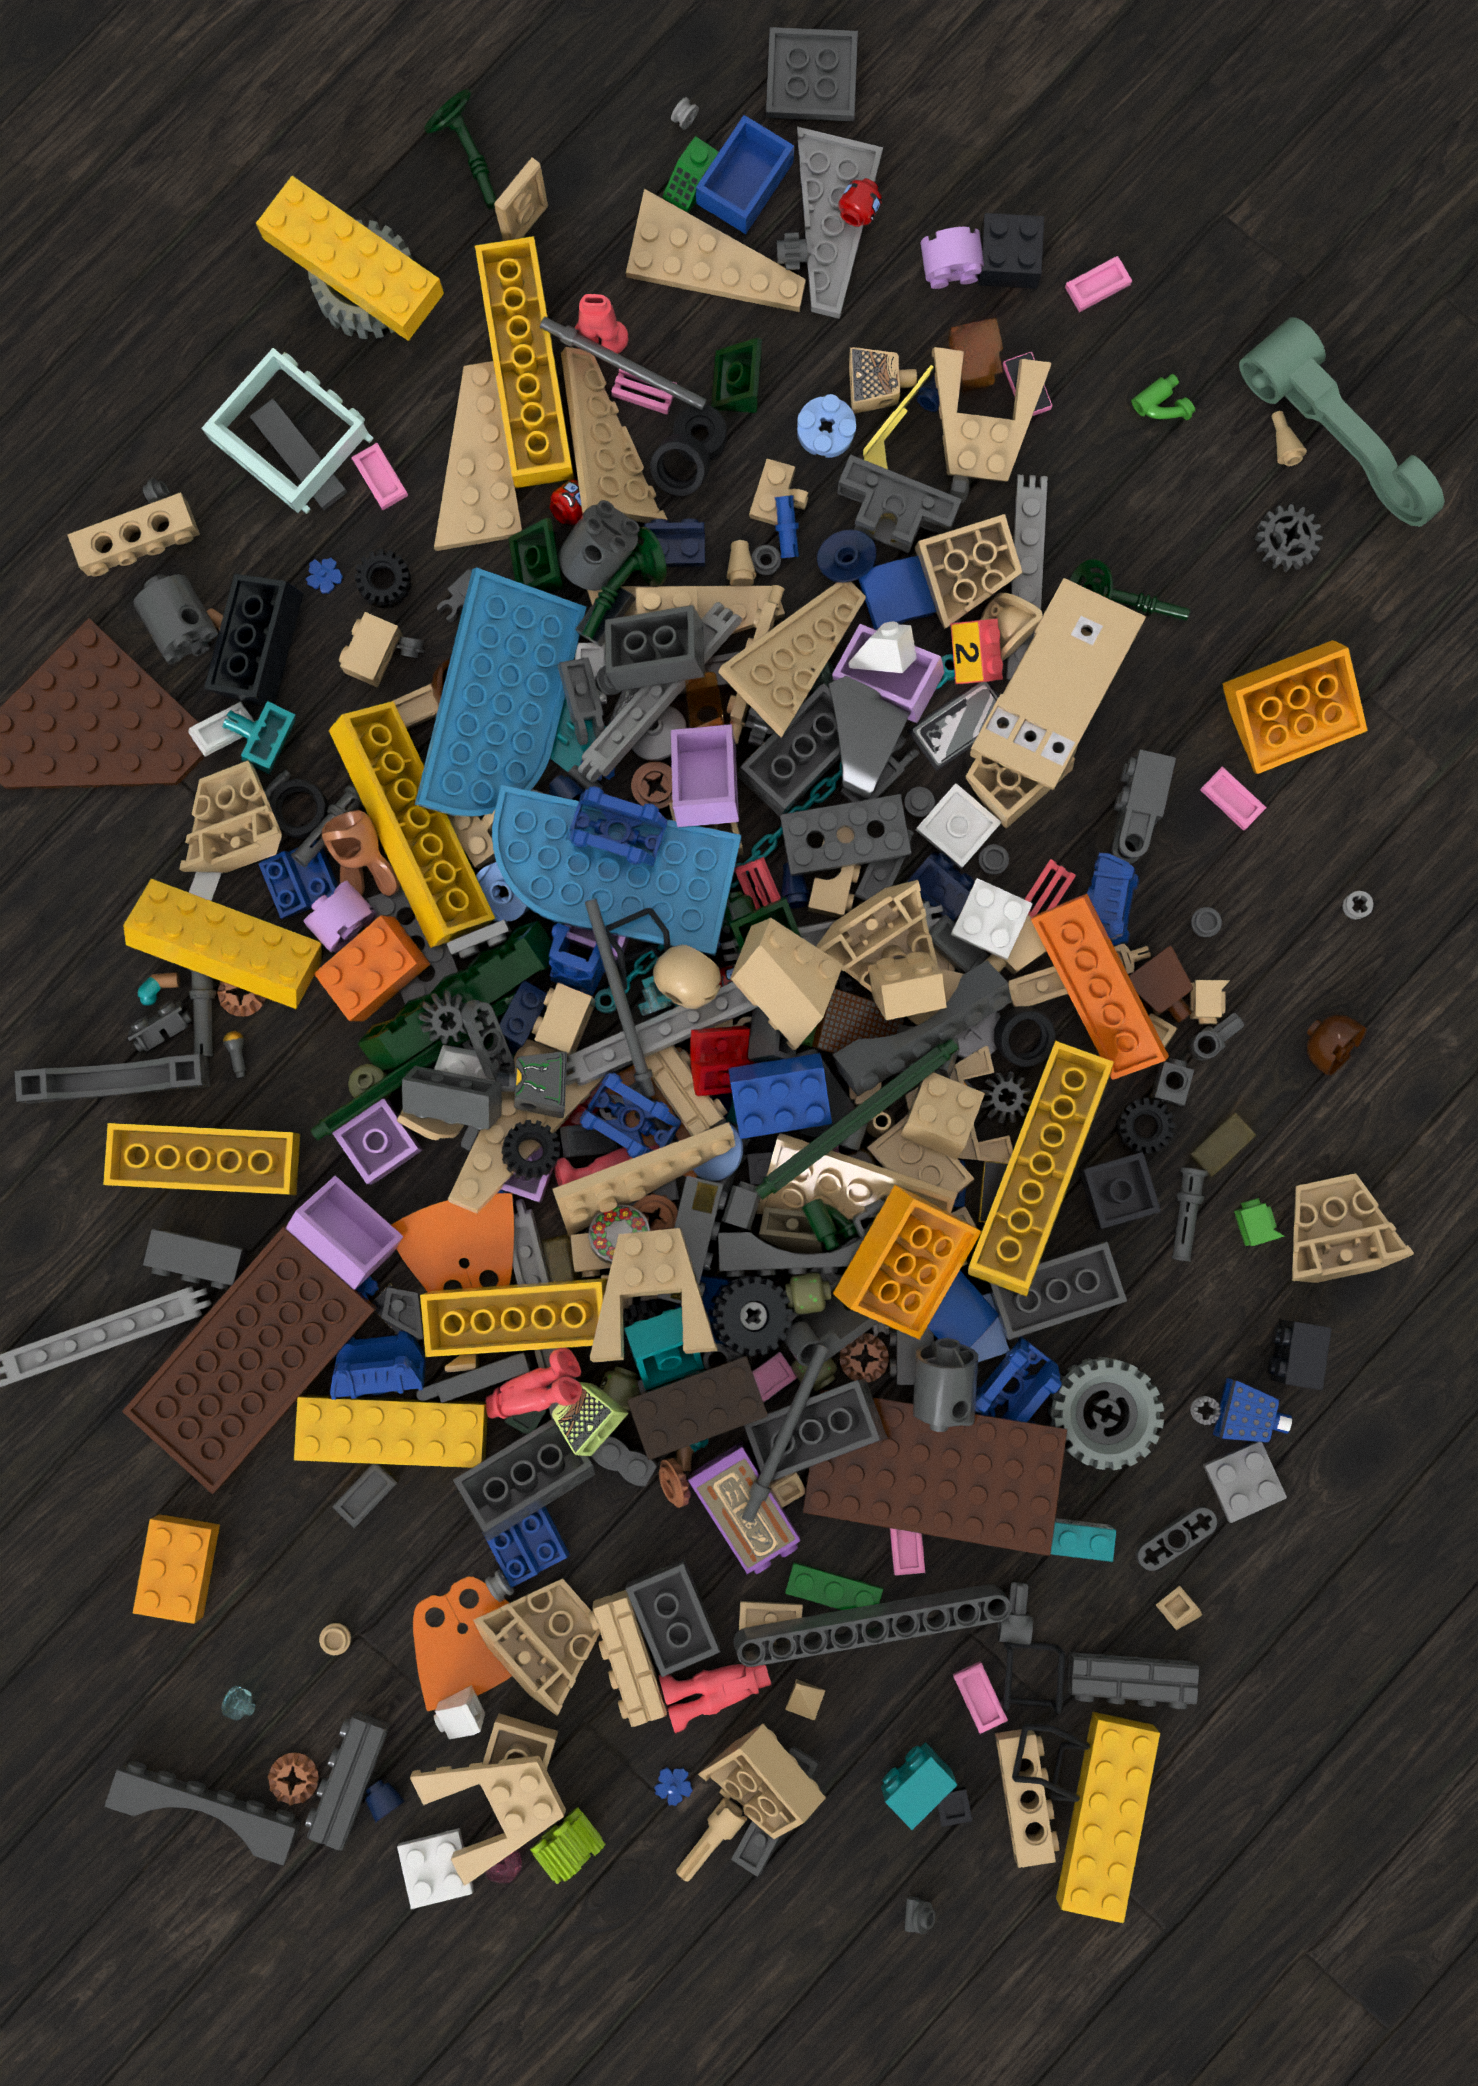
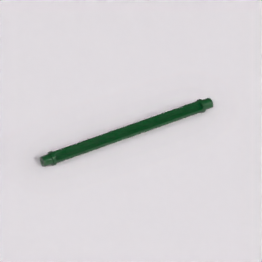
[310,990,516,1141]
[754,1039,959,1200]

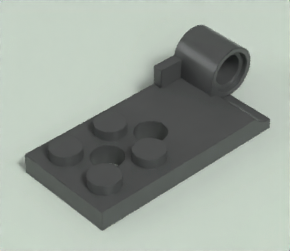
[784,1286,878,1366]

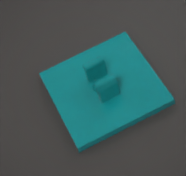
[550,697,606,772]

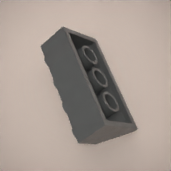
[453,1419,595,1541]

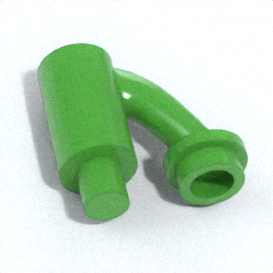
[1131,374,1195,420]

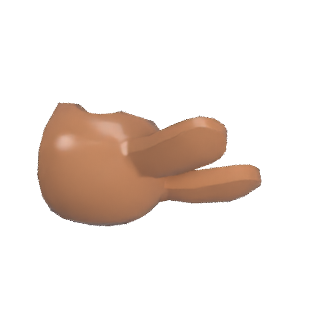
[322,810,400,896]

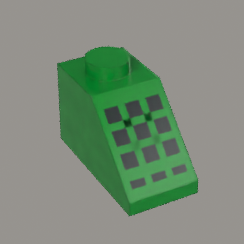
[662,136,719,213]

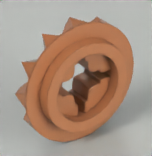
[631,762,673,809]
[217,981,266,1017]
[632,1193,678,1231]
[840,1333,889,1382]
[659,1458,691,1508]
[268,1753,319,1805]

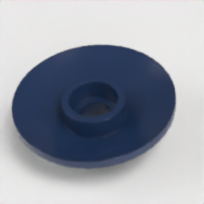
[817,530,877,582]

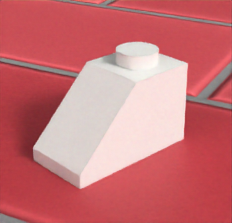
[848,622,917,673]
[434,1685,485,1739]

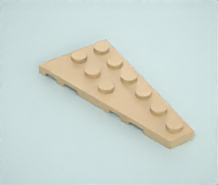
[552,1122,735,1237]

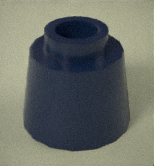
[549,775,585,801]
[365,1780,405,1823]

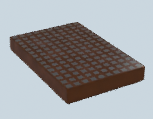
[812,988,905,1054]

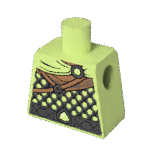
[552,1382,629,1456]

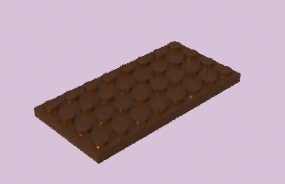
[122,1226,377,1494]
[803,1389,1068,1556]

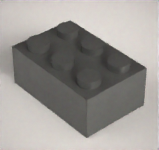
[605,605,705,691]
[625,1559,720,1677]

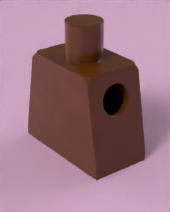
[1129,945,1193,1023]

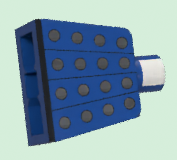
[1213,1378,1292,1442]

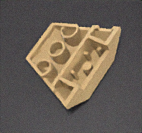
[179,761,282,873]
[816,880,938,992]
[1292,1173,1414,1283]
[473,1579,600,1716]

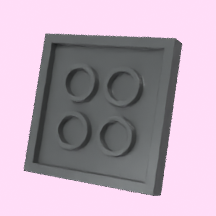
[766,27,858,121]

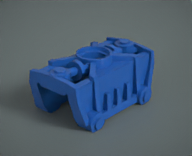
[566,786,668,867]
[1087,852,1139,946]
[549,923,613,996]
[580,1072,682,1158]
[330,1331,426,1400]
[975,1336,1062,1422]

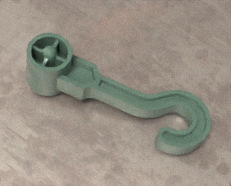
[1239,317,1445,527]

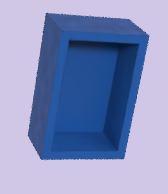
[696,115,794,234]
[728,1053,832,1139]

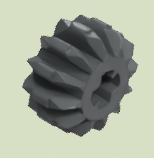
[418,991,467,1045]
[980,1072,1032,1124]

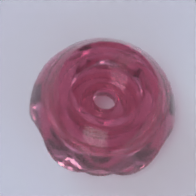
[486,1850,522,1883]

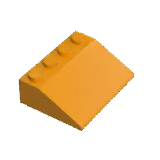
[1222,640,1368,774]
[833,1185,982,1340]

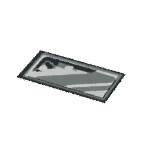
[907,681,999,771]

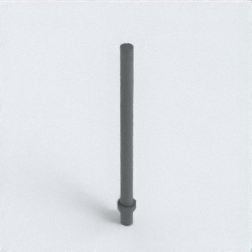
[585,898,655,1098]

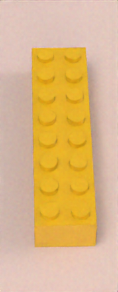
[475,236,574,488]
[329,701,495,948]
[968,1041,1114,1296]

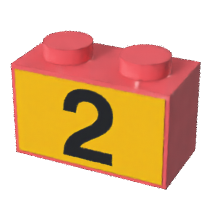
[950,618,1003,684]

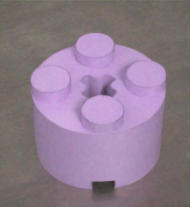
[920,227,984,289]
[304,881,377,953]

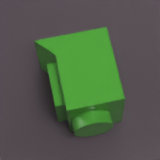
[1234,1198,1285,1246]

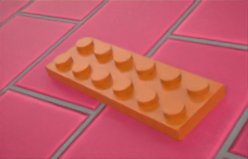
[1031,894,1169,1080]

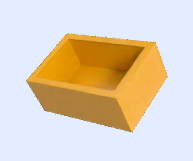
[133,1514,220,1624]

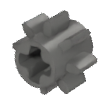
[777,232,807,270]

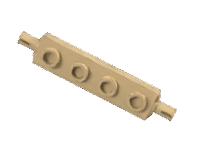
[727,585,785,744]
[1008,944,1151,1007]

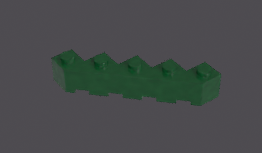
[357,921,553,1071]

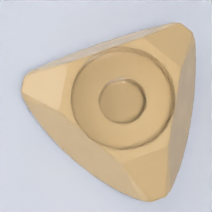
[980,593,1043,661]

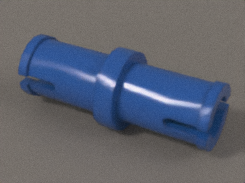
[774,495,799,558]

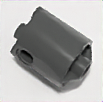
[557,500,640,591]
[133,574,218,664]
[913,1338,978,1432]

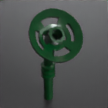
[424,89,497,209]
[582,527,666,640]
[1070,559,1190,621]

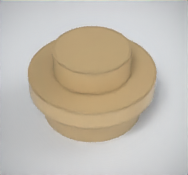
[319,1623,351,1655]

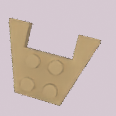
[905,1046,1013,1163]

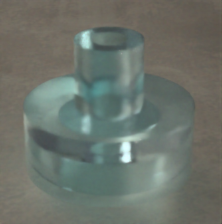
[638,986,671,1016]
[221,1686,255,1721]

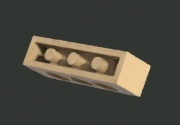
[68,492,200,576]
[995,1729,1059,1868]

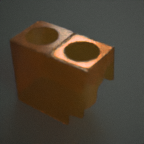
[948,317,1003,392]
[685,672,724,728]

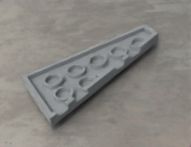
[797,127,883,319]

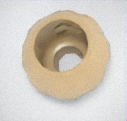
[653,944,721,1009]

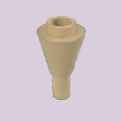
[1271,411,1307,466]

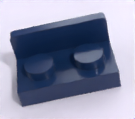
[644,518,705,567]
[908,852,975,921]
[499,981,547,1055]

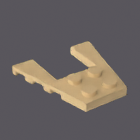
[932,347,1051,482]
[590,1228,718,1362]
[410,1756,566,1886]

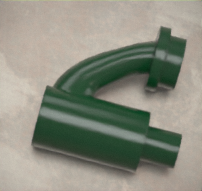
[802,1199,859,1251]

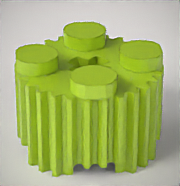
[530,1808,606,1884]

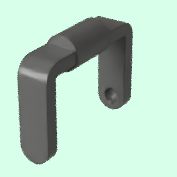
[853,1199,886,1241]

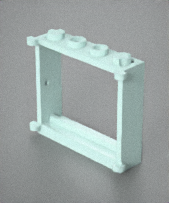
[202,348,374,514]

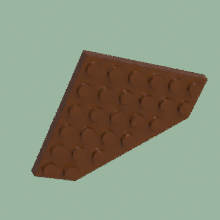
[0,618,205,789]

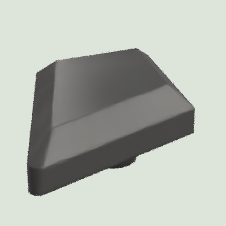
[381,1287,424,1340]

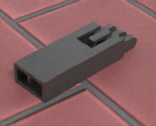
[416,1350,533,1403]

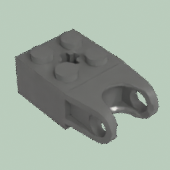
[1111,749,1176,865]

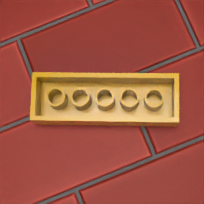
[256,176,444,341]
[123,879,322,1009]
[103,1123,300,1195]
[420,1278,608,1357]
[294,1395,488,1468]
[1056,1712,1160,1923]

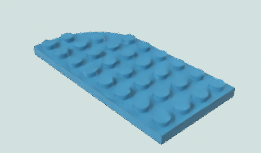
[415,567,586,817]
[492,785,742,956]

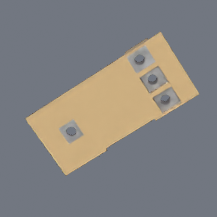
[970,578,1146,790]

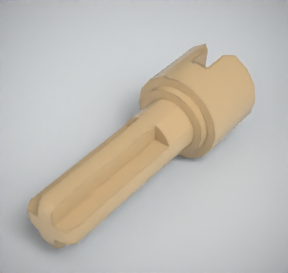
[676,1798,747,1882]

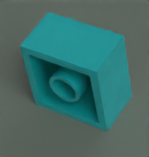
[624,1307,704,1391]
[881,1742,957,1830]

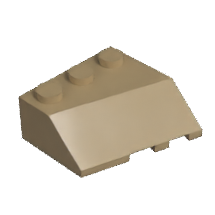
[915,514,1023,629]
[966,723,1075,829]
[730,918,843,1050]
[698,1724,826,1839]

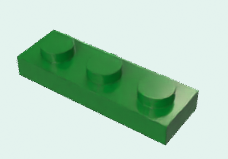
[785,1562,883,1610]

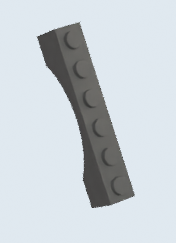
[833,960,1012,1096]
[14,1054,210,1104]
[718,1230,869,1277]
[104,1761,302,1866]

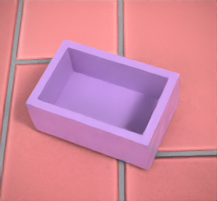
[832,624,944,723]
[671,724,739,827]
[285,1176,404,1291]

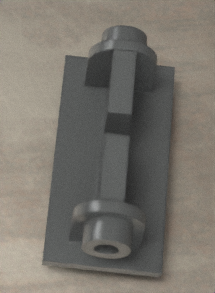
[127,1000,193,1052]

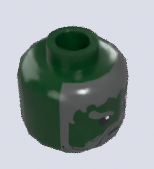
[722,891,756,934]

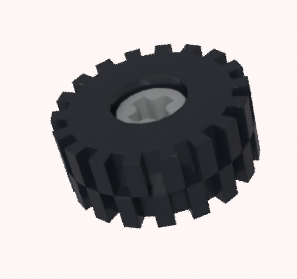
[709,1275,792,1356]

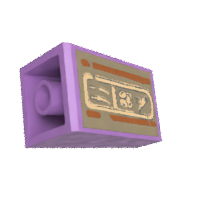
[688,1441,801,1574]

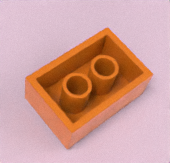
[314,915,430,1021]

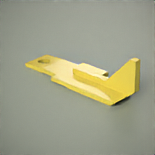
[863,365,934,469]

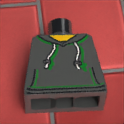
[497,1052,567,1118]

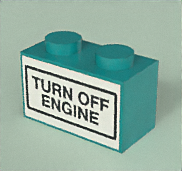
[1051,1518,1116,1562]

